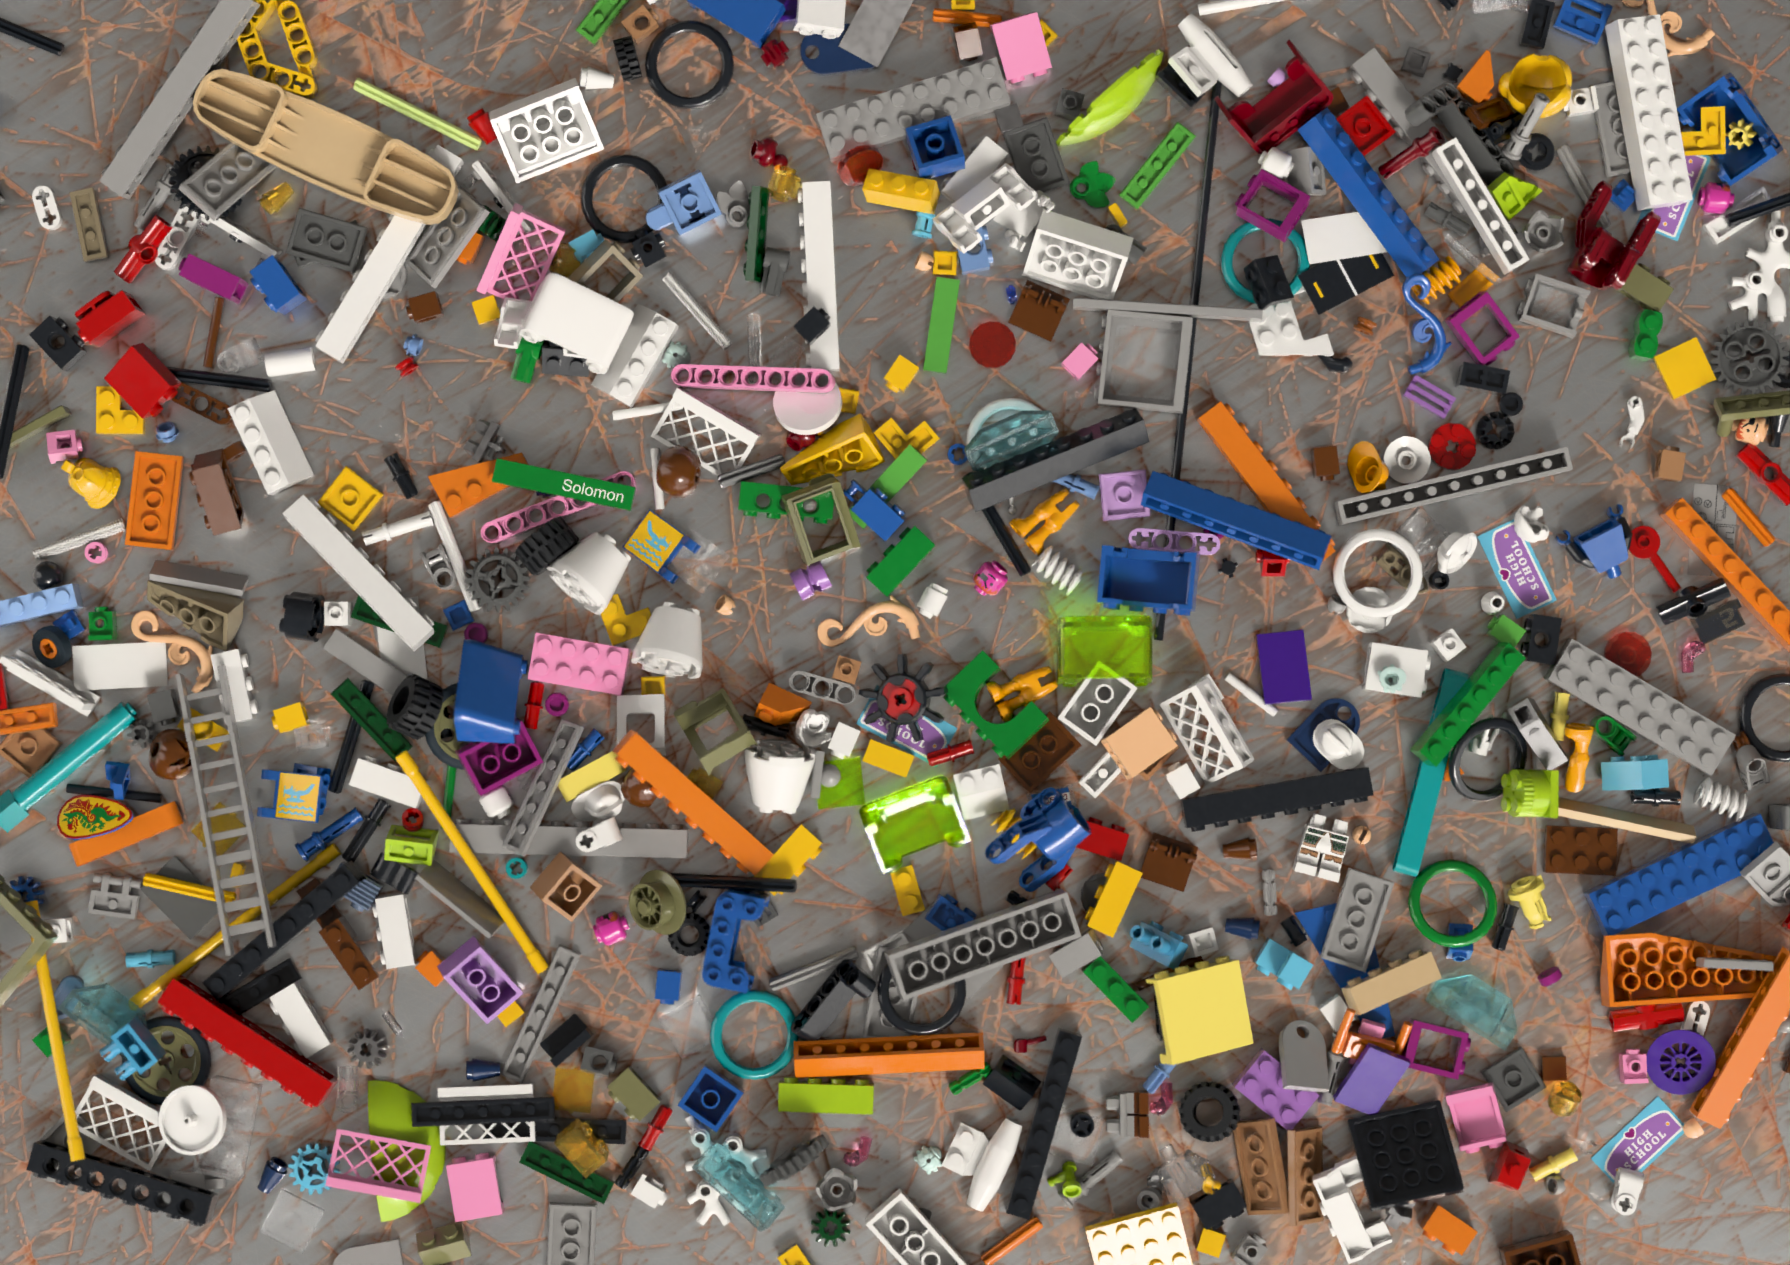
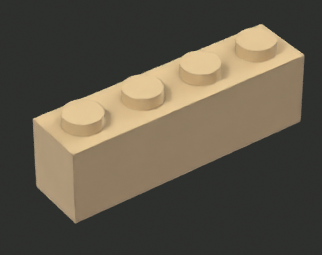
[1341,949,1442,1015]

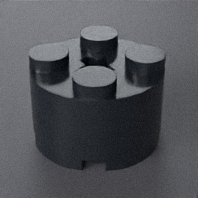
[279,592,325,642]

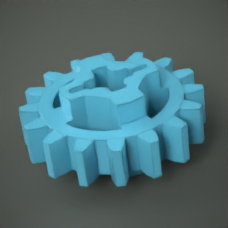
[288,1142,341,1195]

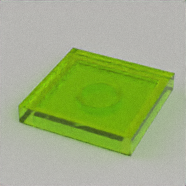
[817,757,865,809]

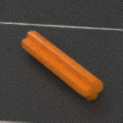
[932,8,1002,28]
[1722,488,1775,547]
[981,1216,1043,1265]

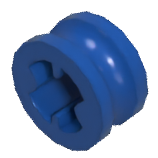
[947,443,969,465]

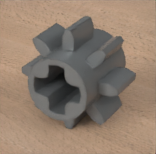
[127,719,158,749]

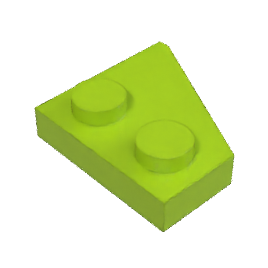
[1487,172,1542,221]

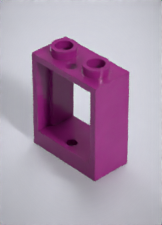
[1235,169,1311,243]
[178,254,249,305]
[1444,291,1520,366]
[1401,1018,1471,1080]

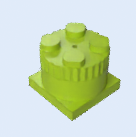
[1500,769,1559,818]

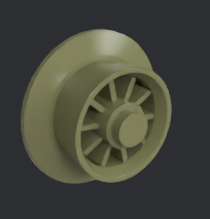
[629,869,686,935]

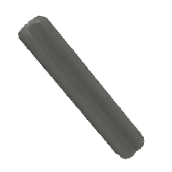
[718,454,785,488]

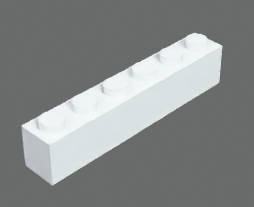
[1431,137,1530,275]

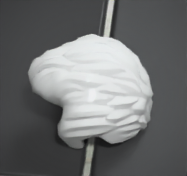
[1514,505,1550,543]
[795,709,832,748]

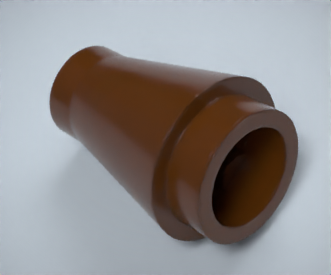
[1222,837,1258,860]

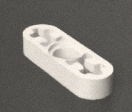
[155,206,200,270]

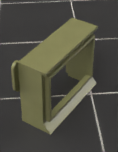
[781,473,861,566]
[674,688,757,776]

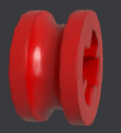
[395,356,419,378]
[402,808,424,832]

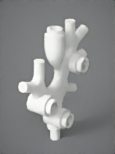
[1728,210,1790,322]
[685,1115,768,1226]

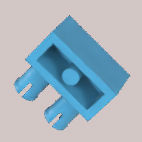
[1129,921,1189,970]
[100,1016,167,1081]

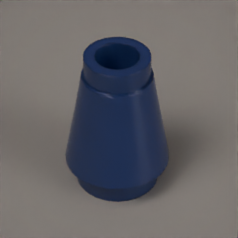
[1225,917,1260,941]
[466,1058,500,1082]
[257,1157,288,1194]

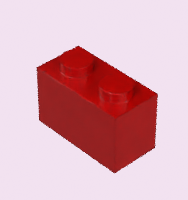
[1076,817,1129,861]

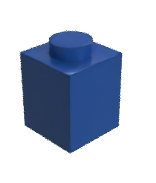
[655,969,682,1005]

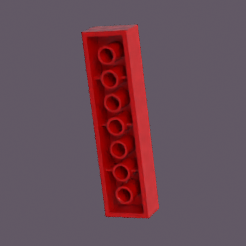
[157,976,339,1108]

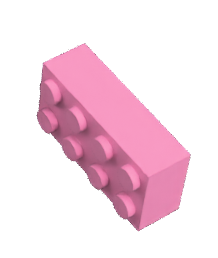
[527,633,631,695]

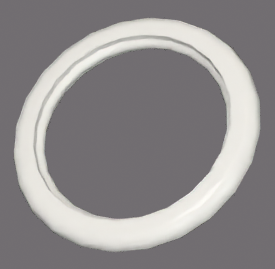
[966,397,1055,471]
[1333,528,1423,618]

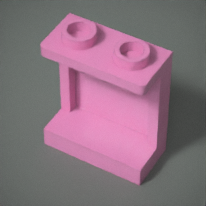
[990,12,1052,83]
[1445,1082,1507,1154]
[446,1152,505,1222]

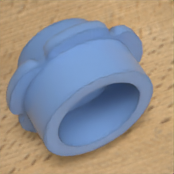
[403,334,423,357]
[156,422,179,443]

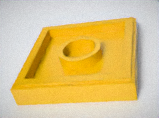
[1653,337,1716,400]
[317,466,384,532]

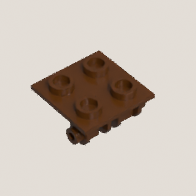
[1008,280,1070,342]
[1141,833,1198,892]

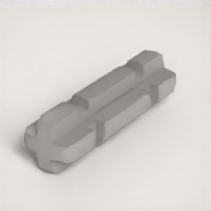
[1262,869,1277,916]

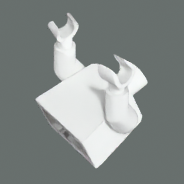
[993,190,1056,252]

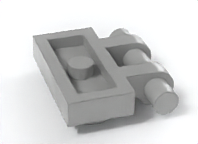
[88,872,142,920]

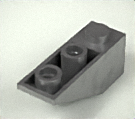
[1508,698,1569,770]

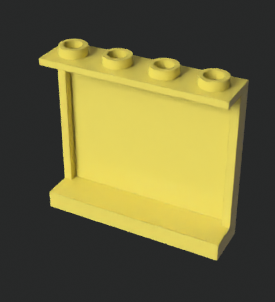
[1146,956,1254,1065]

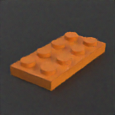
[125,451,184,550]

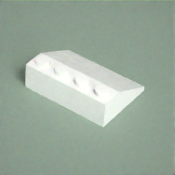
[488,78,604,183]
[1022,209,1134,300]

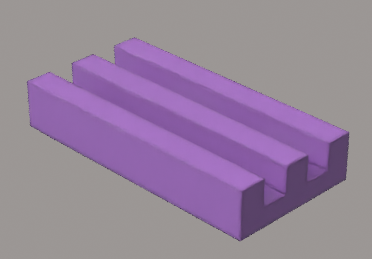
[1403,375,1456,419]

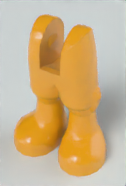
[1009,488,1080,556]
[986,666,1058,723]
[1564,722,1594,793]

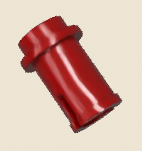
[1045,864,1073,891]

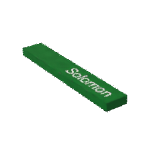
[492,458,636,511]

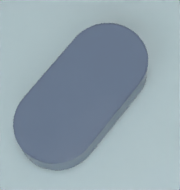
[54,975,85,1020]

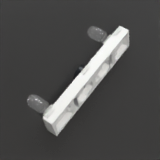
[463,160,536,243]
[195,214,282,266]

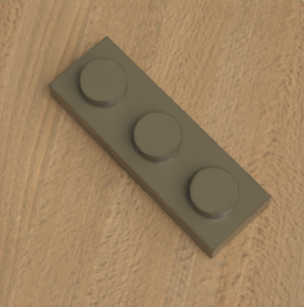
[69,187,109,262]

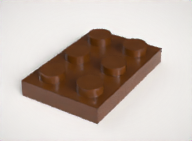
[998,711,1082,794]
[1543,825,1618,876]

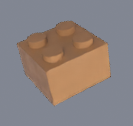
[529,851,602,922]

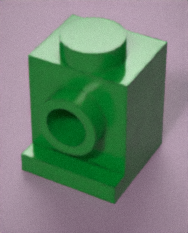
[88,607,117,641]

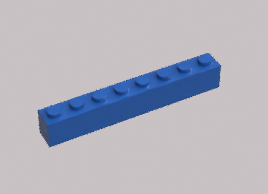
[1298,108,1440,278]
[1141,471,1331,570]

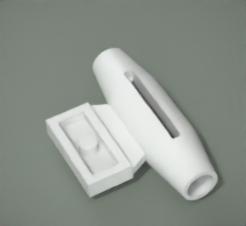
[1168,14,1253,98]
[942,1117,1023,1212]

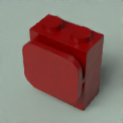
[75,290,146,347]

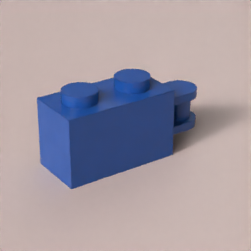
[843,479,907,542]

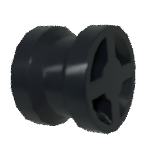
[1070,1112,1094,1138]

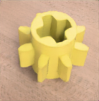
[1725,119,1757,150]

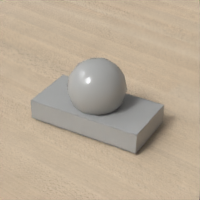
[810,750,841,799]

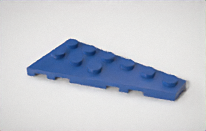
[1294,903,1395,1039]

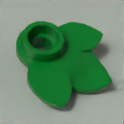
[1070,161,1116,208]

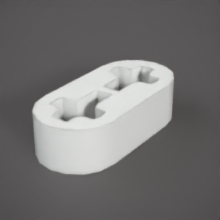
[32,185,63,230]
[1680,1001,1710,1036]

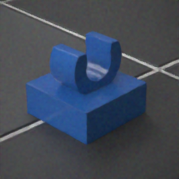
[1609,179,1635,213]
[52,610,87,640]

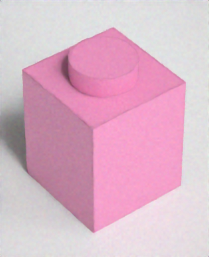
[1061,342,1098,381]

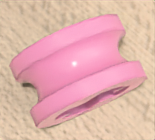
[84,542,108,563]

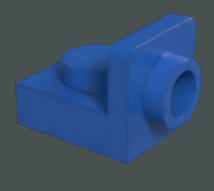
[105,761,131,801]
[1446,923,1473,962]

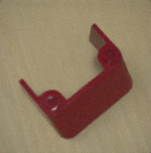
[1214,39,1333,154]

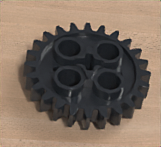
[168,146,245,221]

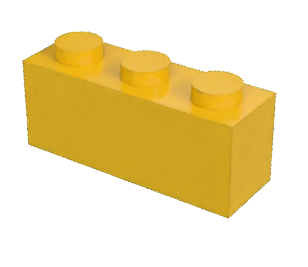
[862,168,940,214]
[754,824,823,896]
[1084,860,1143,938]

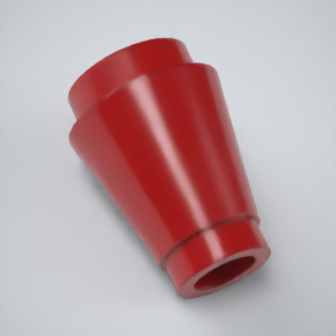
[467,108,497,145]

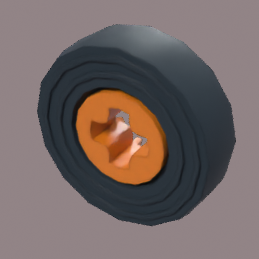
[32,625,72,668]

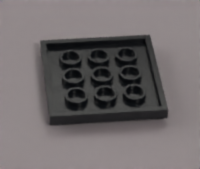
[1347,1100,1465,1212]

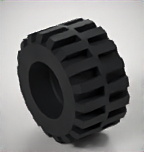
[515,516,579,576]
[387,674,443,740]
[1179,1082,1241,1142]

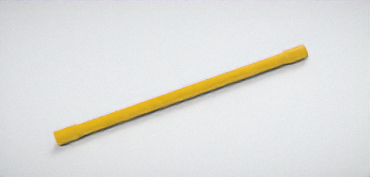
[395,750,549,974]
[126,843,342,1012]
[25,900,85,1162]

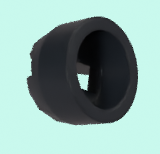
[1428,571,1449,590]

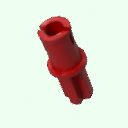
[523,682,544,729]
[927,739,975,766]
[638,1104,673,1151]

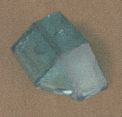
[964,410,1059,472]
[1424,974,1518,1051]
[57,983,147,1060]

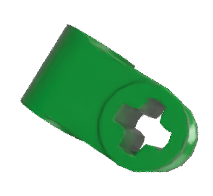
[1590,715,1637,756]

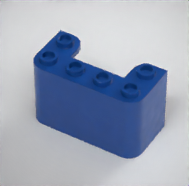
[1097,545,1200,616]
[702,889,771,993]

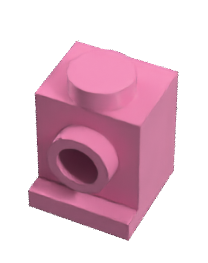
[46,430,83,464]
[1619,1048,1649,1084]

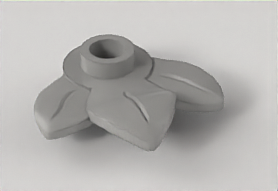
[716,180,750,228]

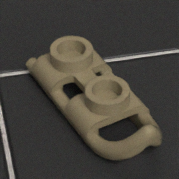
[1373,542,1428,594]

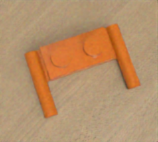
[1331,1008,1413,1059]

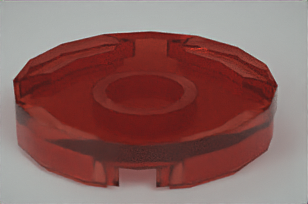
[837,145,883,186]
[969,321,1016,369]
[1604,632,1652,676]

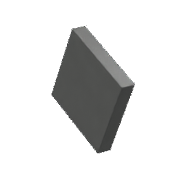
[1480,1046,1546,1112]

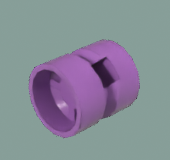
[789,561,832,601]

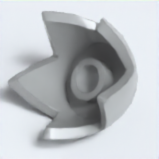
[1524,210,1564,253]
[816,1168,858,1211]

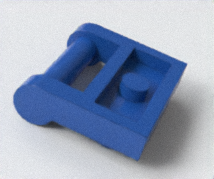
[1553,0,1613,45]

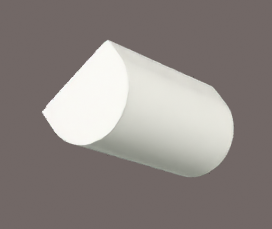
[265,347,316,377]
[1078,751,1121,798]

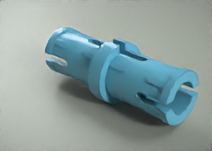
[125,949,176,968]

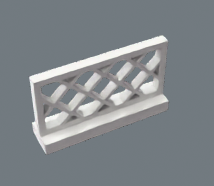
[651,387,761,476]
[0,649,101,717]
[1160,677,1255,786]
[75,1074,166,1171]
[438,1084,536,1145]

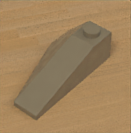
[147,580,244,651]

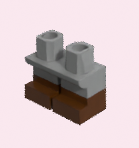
[1106,1090,1149,1138]

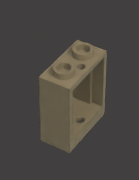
[567,239,643,303]

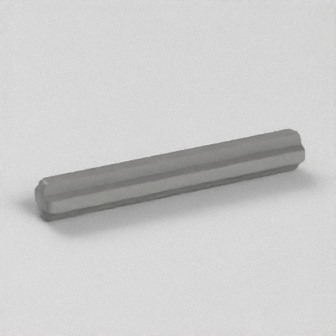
[1556,144,1611,229]
[769,947,859,991]

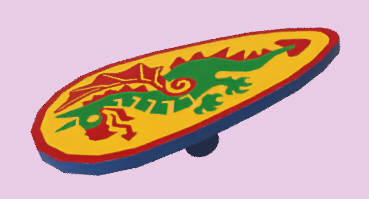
[57,795,134,840]

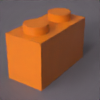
[1420,1202,1478,1255]

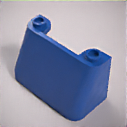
[1677,73,1783,186]
[454,640,528,744]

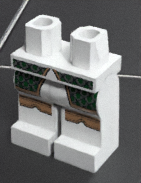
[1292,813,1349,883]

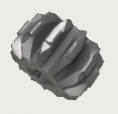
[347,1028,388,1069]

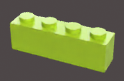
[778,1077,874,1115]

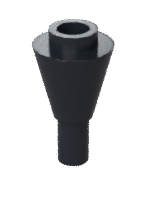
[1769,414,1790,448]

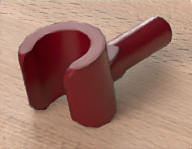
[1014,1035,1047,1053]

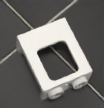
[617,694,666,756]

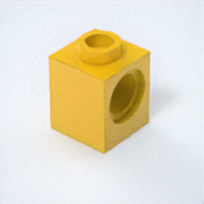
[884,355,919,393]
[271,702,311,733]

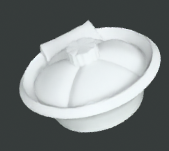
[1437,532,1477,574]

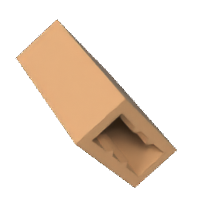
[1101,707,1178,780]

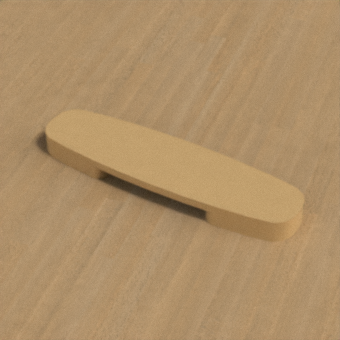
[193,69,459,225]

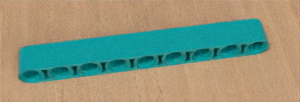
[1392,668,1469,877]

